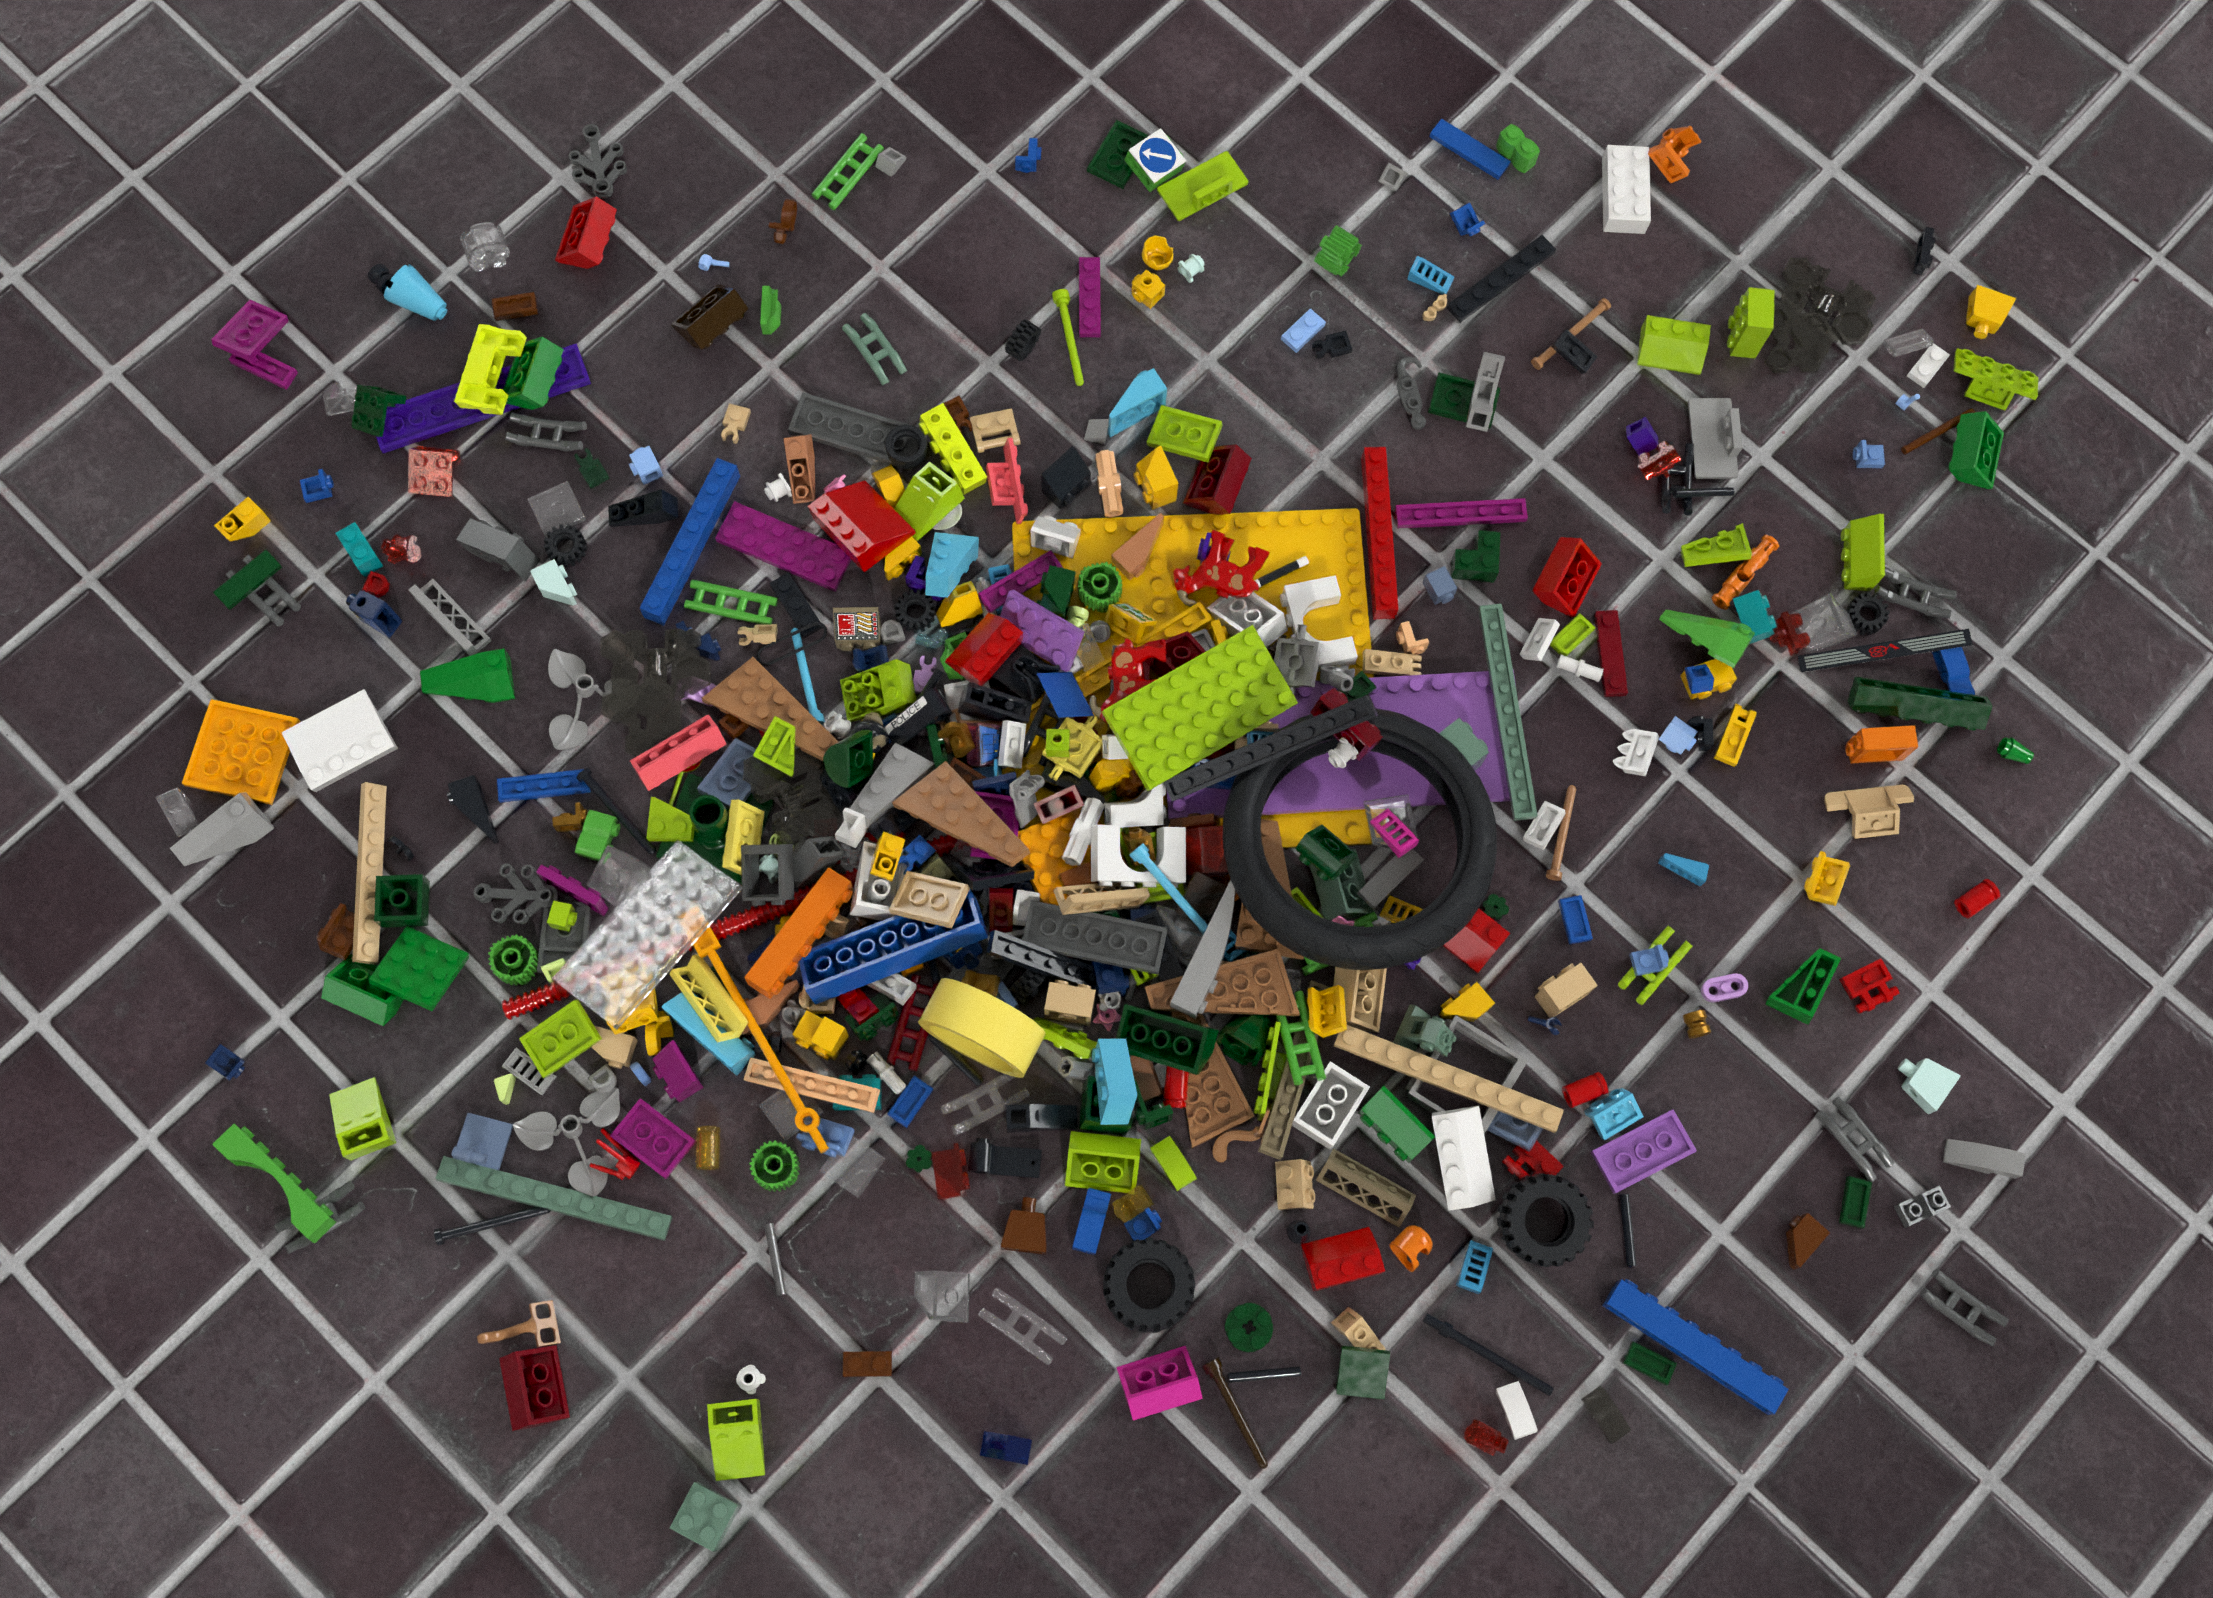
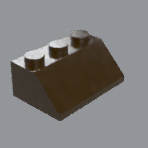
[671,284,749,350]

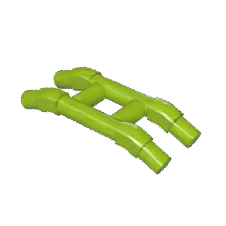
[1618,925,1693,1005]

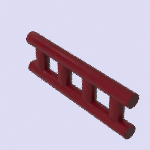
[886,974,939,1072]

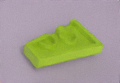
[1681,523,1752,567]
[1033,1017,1101,1059]

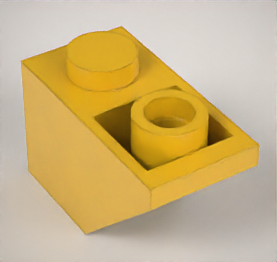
[214,497,271,542]
[884,537,922,581]
[936,581,983,627]
[870,832,905,881]
[1439,982,1495,1022]

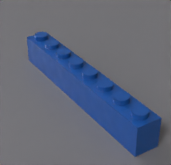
[640,458,740,626]
[1602,1279,1789,1415]

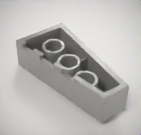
[850,743,935,833]

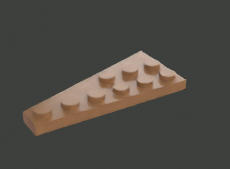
[701,657,838,761]
[892,761,1030,867]
[1235,819,1304,960]
[1145,948,1300,1016]
[1171,1011,1255,1148]

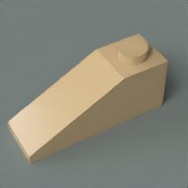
[592,1026,638,1069]

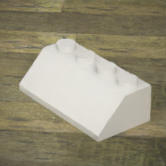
[1432,1106,1496,1211]

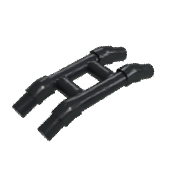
[1660,441,1694,516]
[1023,693,1066,767]

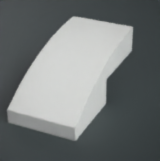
[1496,1381,1537,1440]

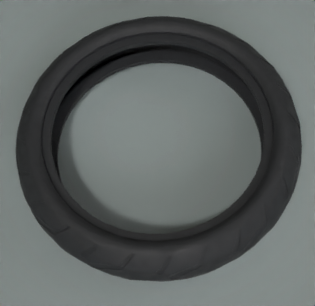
[1222,708,1497,970]

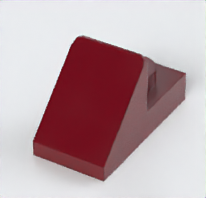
[989,888,1013,933]

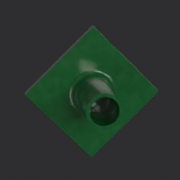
[656,773,775,885]

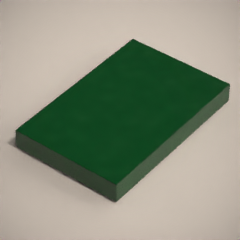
[1087,120,1149,189]
[1428,372,1501,429]

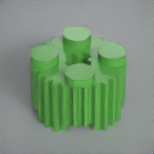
[1314,225,1362,277]
[1078,562,1122,613]
[488,934,539,986]
[749,1140,800,1192]

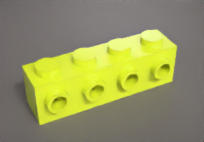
[918,403,987,495]

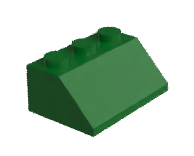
[503,337,564,410]
[1949,411,2004,489]
[321,954,404,1026]
[1358,1086,1435,1163]

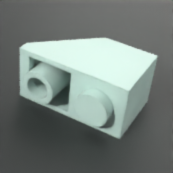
[530,559,577,606]

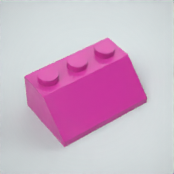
[1116,1346,1203,1421]

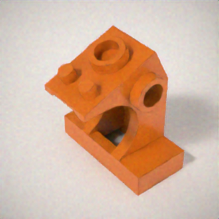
[1648,126,1701,184]

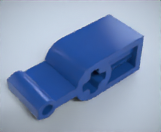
[1932,647,1975,695]
[1072,1188,1111,1255]

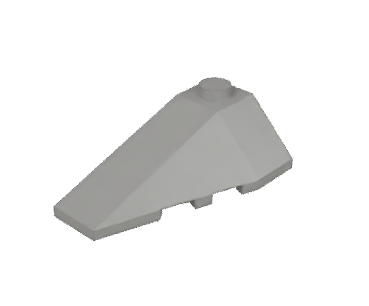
[170,792,275,866]

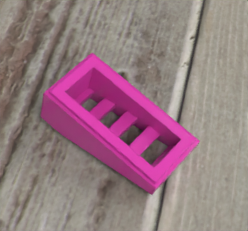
[1369,809,1419,858]

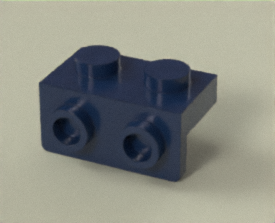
[1091,961,1129,997]

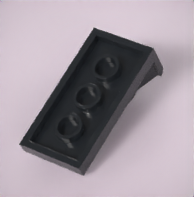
[991,644,1060,704]

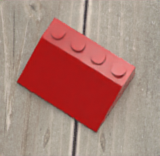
[807,480,916,572]

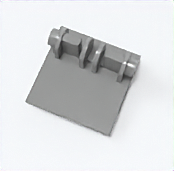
[1009,770,1045,828]

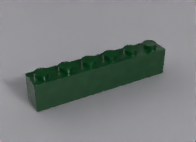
[1848,677,1993,731]

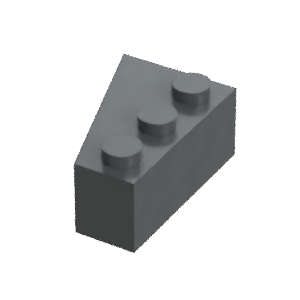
[456,518,540,582]

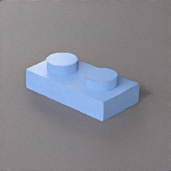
[1281,309,1326,353]

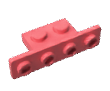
[986,438,1028,524]

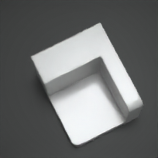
[835,807,867,848]
[1013,890,1040,926]

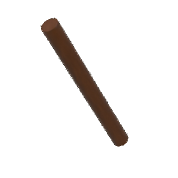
[1901,408,1975,455]

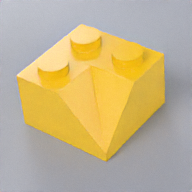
[1133,446,1178,510]

